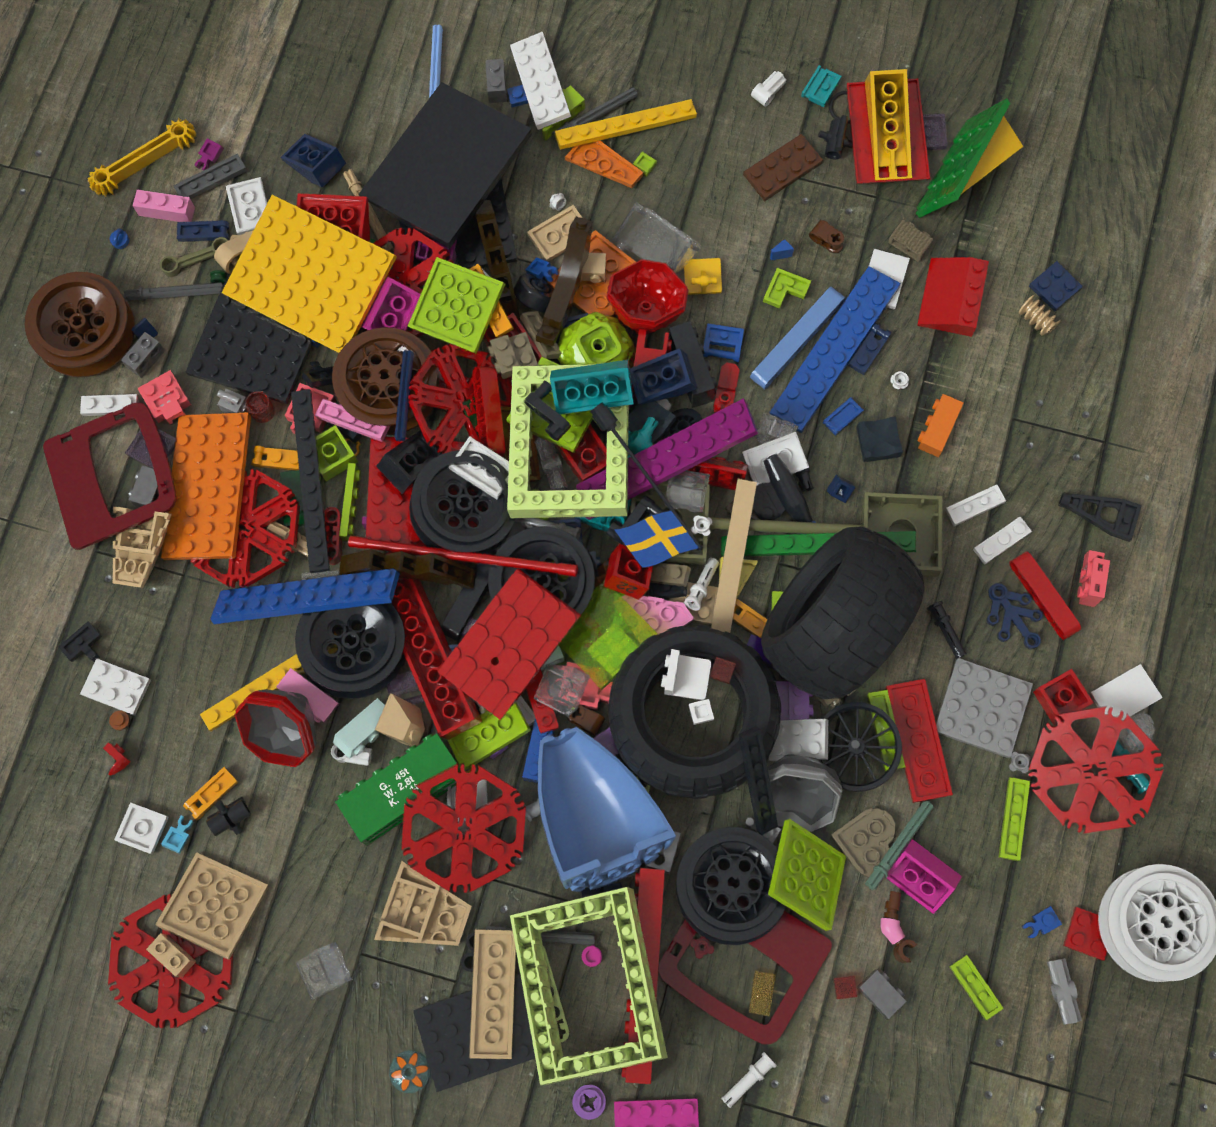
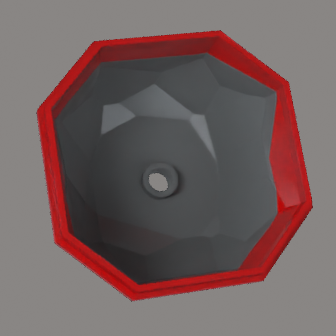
[234,689,317,767]

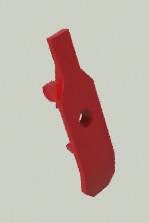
[713,362,740,413]

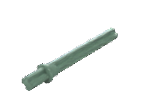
[865,801,934,890]

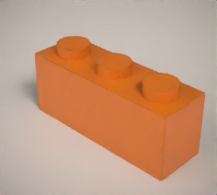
[917,394,964,457]

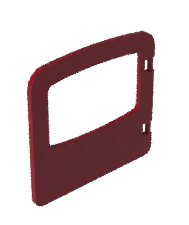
[43,402,177,550]
[658,878,832,1045]

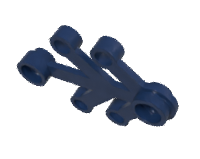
[986,583,1043,649]

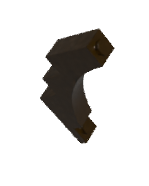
[475,200,520,321]
[535,217,593,347]
[339,549,475,589]

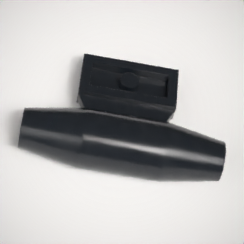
[753,453,813,522]

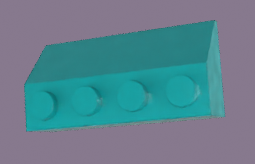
[550,360,633,414]

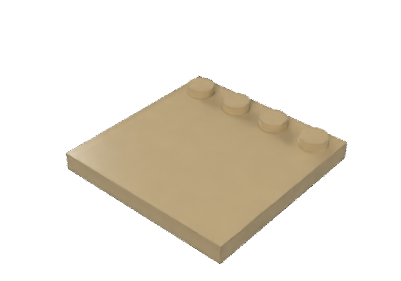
[156,853,269,959]

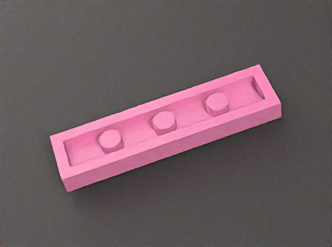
[315,399,391,442]

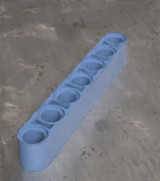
[750,287,846,389]

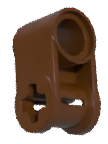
[809,220,844,253]
[567,704,605,736]

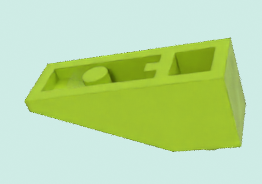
[542,85,585,141]

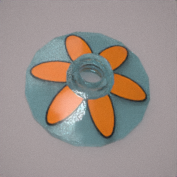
[389,1051,430,1093]

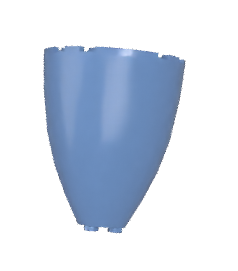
[538,727,676,892]

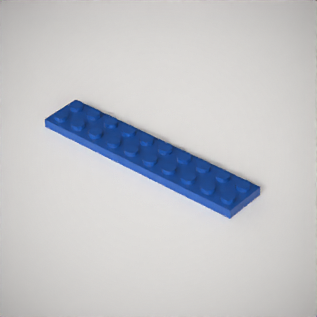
[770,266,901,433]
[210,569,400,624]

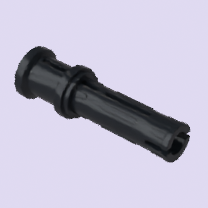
[926,600,967,659]

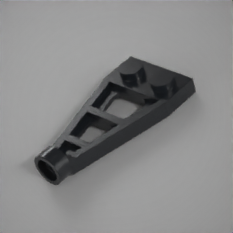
[1058,492,1142,542]

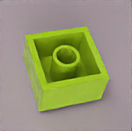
[316,425,358,481]

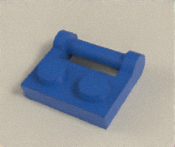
[703,323,744,362]

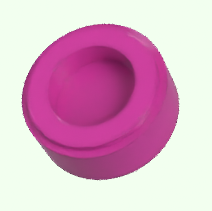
[582,946,602,967]

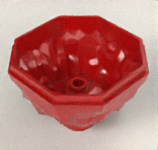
[606,259,689,334]

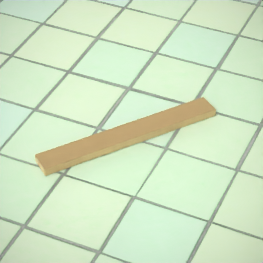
[711,479,757,633]

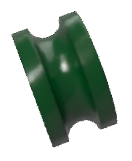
[210,270,227,285]

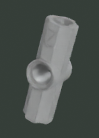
[1047,958,1082,1025]

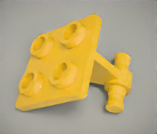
[684,258,722,295]

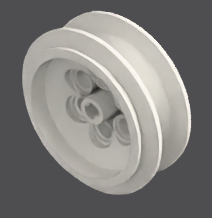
[1098,864,1216,982]

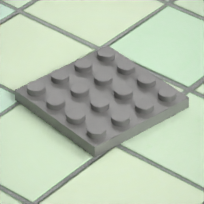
[936,658,1033,758]

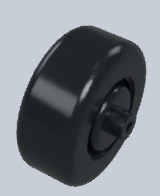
[513,274,554,313]

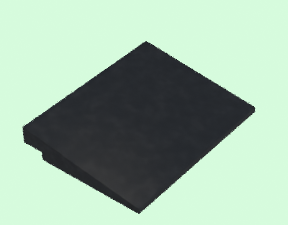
[359,82,532,249]

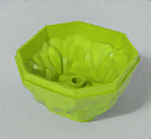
[557,312,636,369]

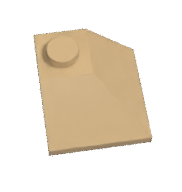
[375,693,425,746]

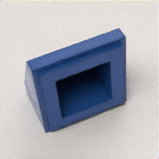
[770,240,794,260]

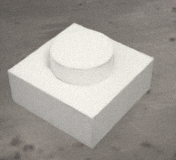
[689,699,714,725]

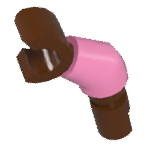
[880,891,917,963]

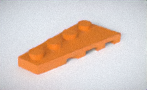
[565,141,643,188]

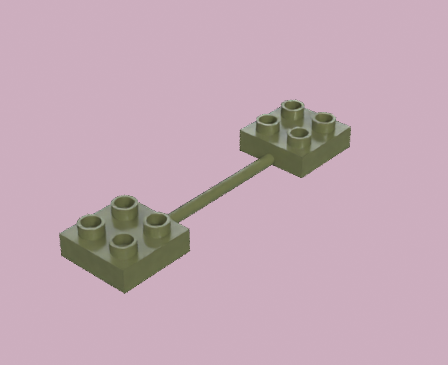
[631,482,942,577]

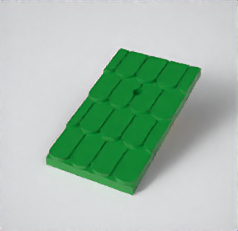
[916,98,1023,218]

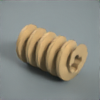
[1019,295,1061,336]

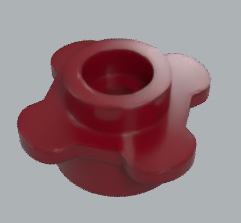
[690,936,714,959]

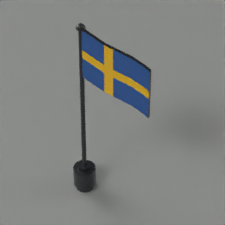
[590,402,703,568]

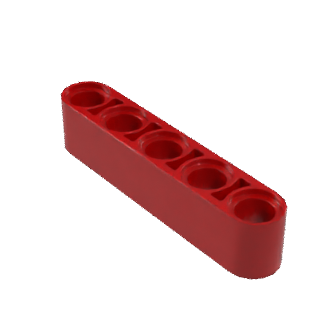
[472,366,505,457]
[1009,551,1081,640]

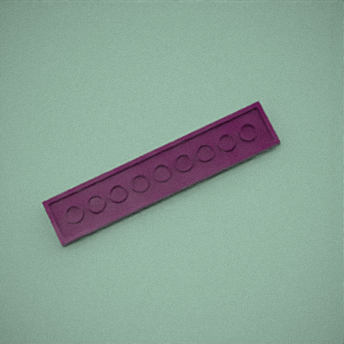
[576,398,759,520]

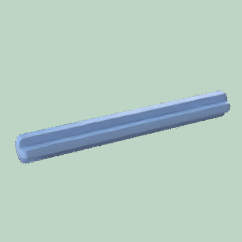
[429,25,443,98]

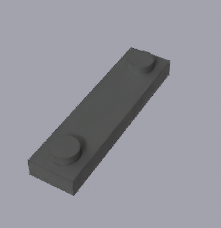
[174,153,247,199]

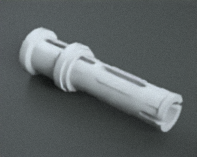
[684,558,719,611]
[721,1052,777,1108]

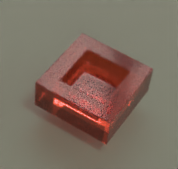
[709,657,736,684]
[833,976,857,999]

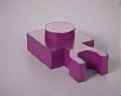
[194,138,224,171]

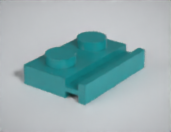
[801,65,842,107]

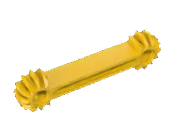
[87,118,197,196]

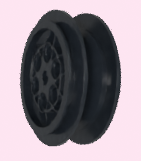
[409,450,516,554]
[488,526,599,631]
[295,603,405,699]
[676,827,786,945]

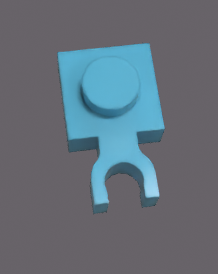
[161,815,194,854]

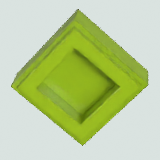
[633,152,657,177]

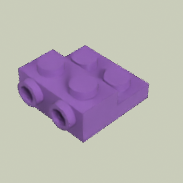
[776,681,813,721]

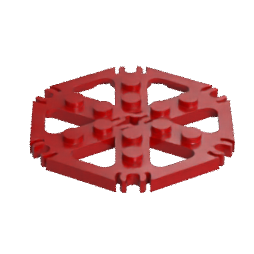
[362,228,454,338]
[408,344,512,454]
[191,469,300,588]
[1028,706,1164,834]
[401,763,526,893]
[108,894,233,1028]

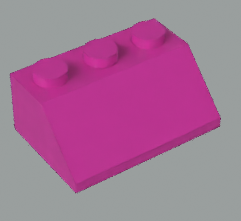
[361,277,421,331]
[887,839,962,914]

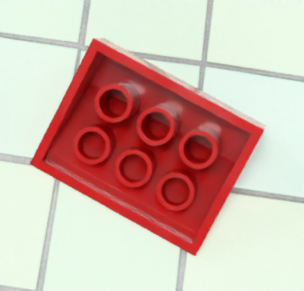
[296,193,370,242]
[917,257,989,337]
[672,457,748,491]

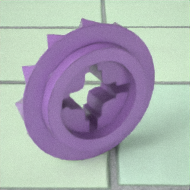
[572,1084,606,1120]

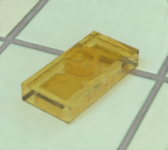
[748,971,776,1016]

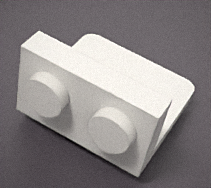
[661,649,711,700]

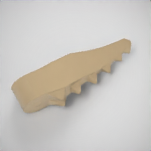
[214,230,253,274]

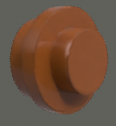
[109,711,130,730]

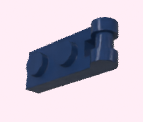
[177,220,229,242]
[848,323,892,375]

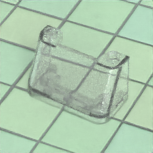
[612,202,702,275]

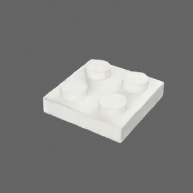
[114,802,169,855]

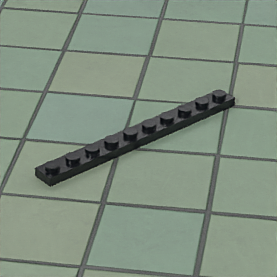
[291,389,330,574]

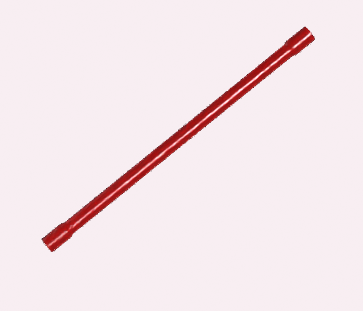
[348,536,578,577]

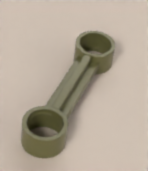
[160,237,228,277]

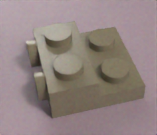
[488,332,538,379]

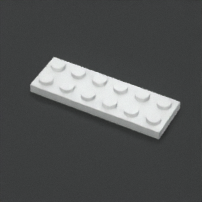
[510,32,571,130]

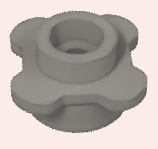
[1009,752,1030,773]

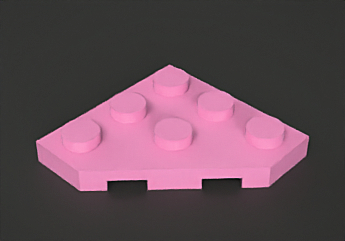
[613,595,694,645]

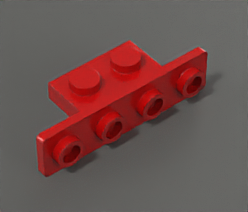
[526,669,559,734]

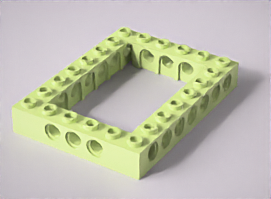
[507,364,629,518]
[510,887,668,1085]

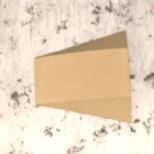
[113,507,171,588]
[374,861,472,946]

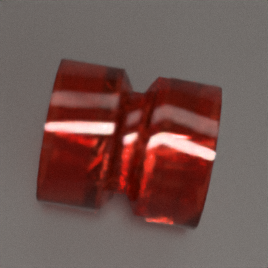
[245,391,275,423]

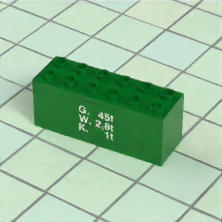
[335,733,460,846]

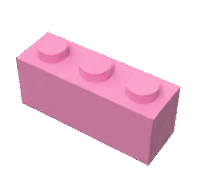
[133,190,195,222]
[276,668,340,723]

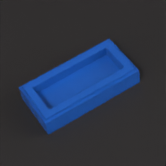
[823,397,864,436]

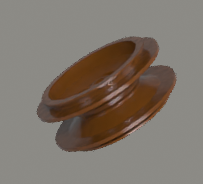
[25,272,135,377]
[332,327,439,435]

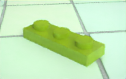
[949,955,1004,1020]

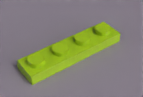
[339,463,361,541]
[867,690,905,772]
[998,777,1030,861]

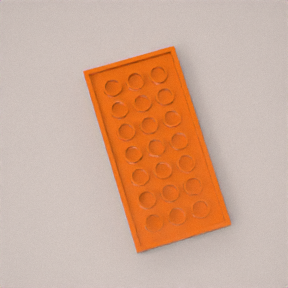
[161,412,251,560]

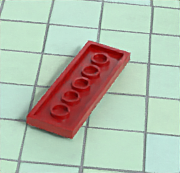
[886,679,953,803]

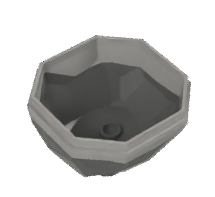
[768,754,842,832]

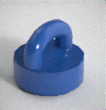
[110,228,129,249]

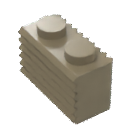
[888,220,933,262]

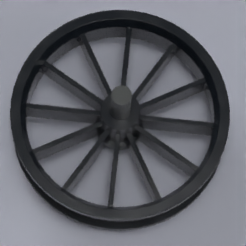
[820,702,902,792]

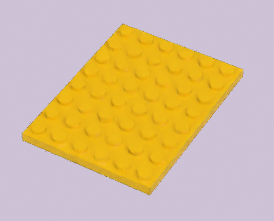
[222,195,397,353]

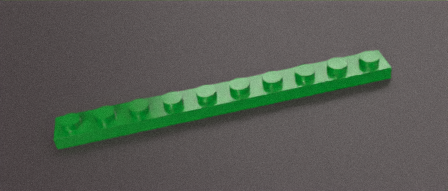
[721,531,916,557]

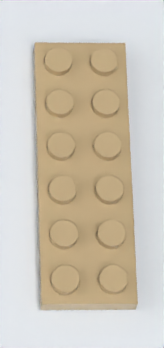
[469,929,516,1059]

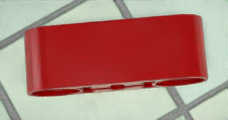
[324,507,342,565]

